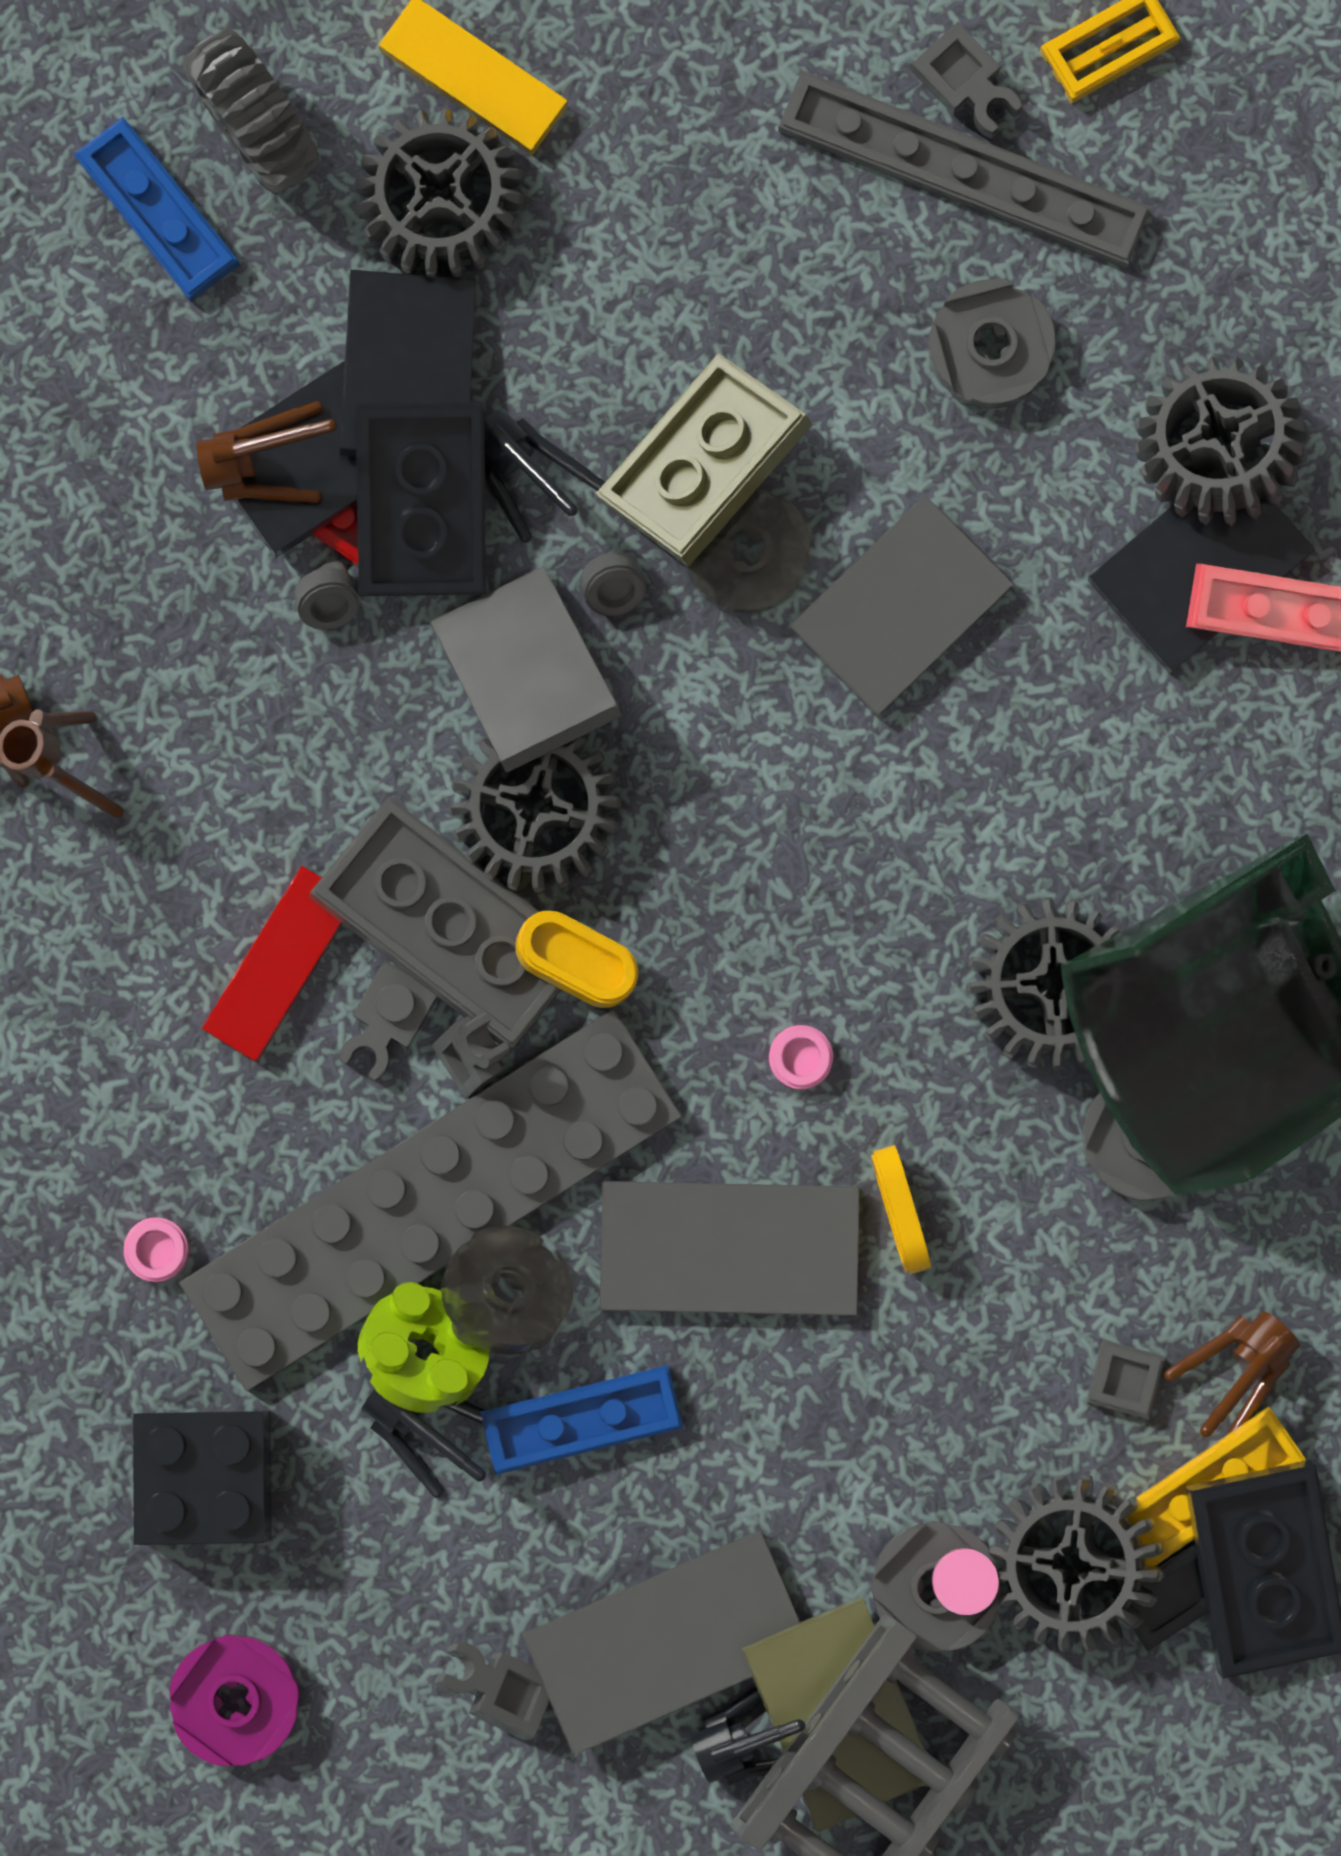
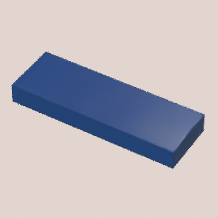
[74,117,240,303]
[480,1365,684,1475]

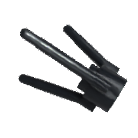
[484,408,605,543]
[361,1388,486,1499]
[691,1686,806,1785]

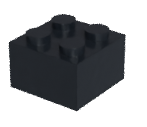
[133,1411,272,1545]

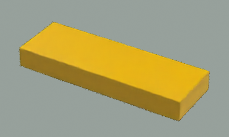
[378,0,568,156]
[1128,1406,1306,1566]

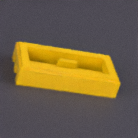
[1040,0,1180,104]

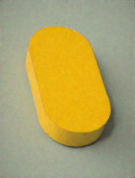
[515,911,638,1008]
[871,1145,931,1275]

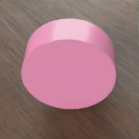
[769,1025,833,1090]
[124,1217,190,1282]
[932,1548,999,1615]

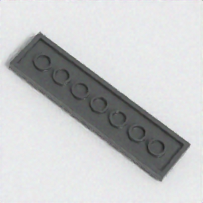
[179,1009,682,1392]

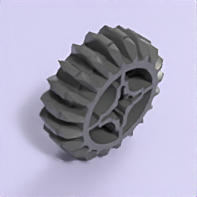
[183,28,320,194]
[354,107,525,278]
[1135,356,1308,527]
[449,735,621,894]
[966,897,1140,1071]
[989,1475,1164,1652]

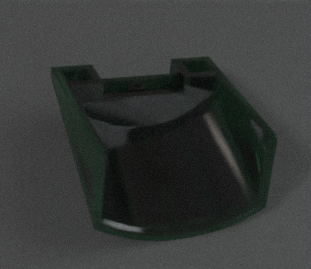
[1061,834,1341,1195]

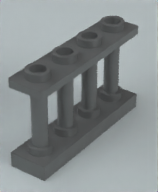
[729,1613,1020,1856]

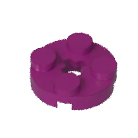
[169,1634,301,1766]

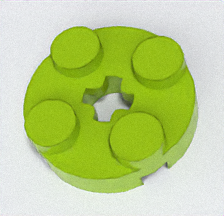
[358,1282,489,1413]

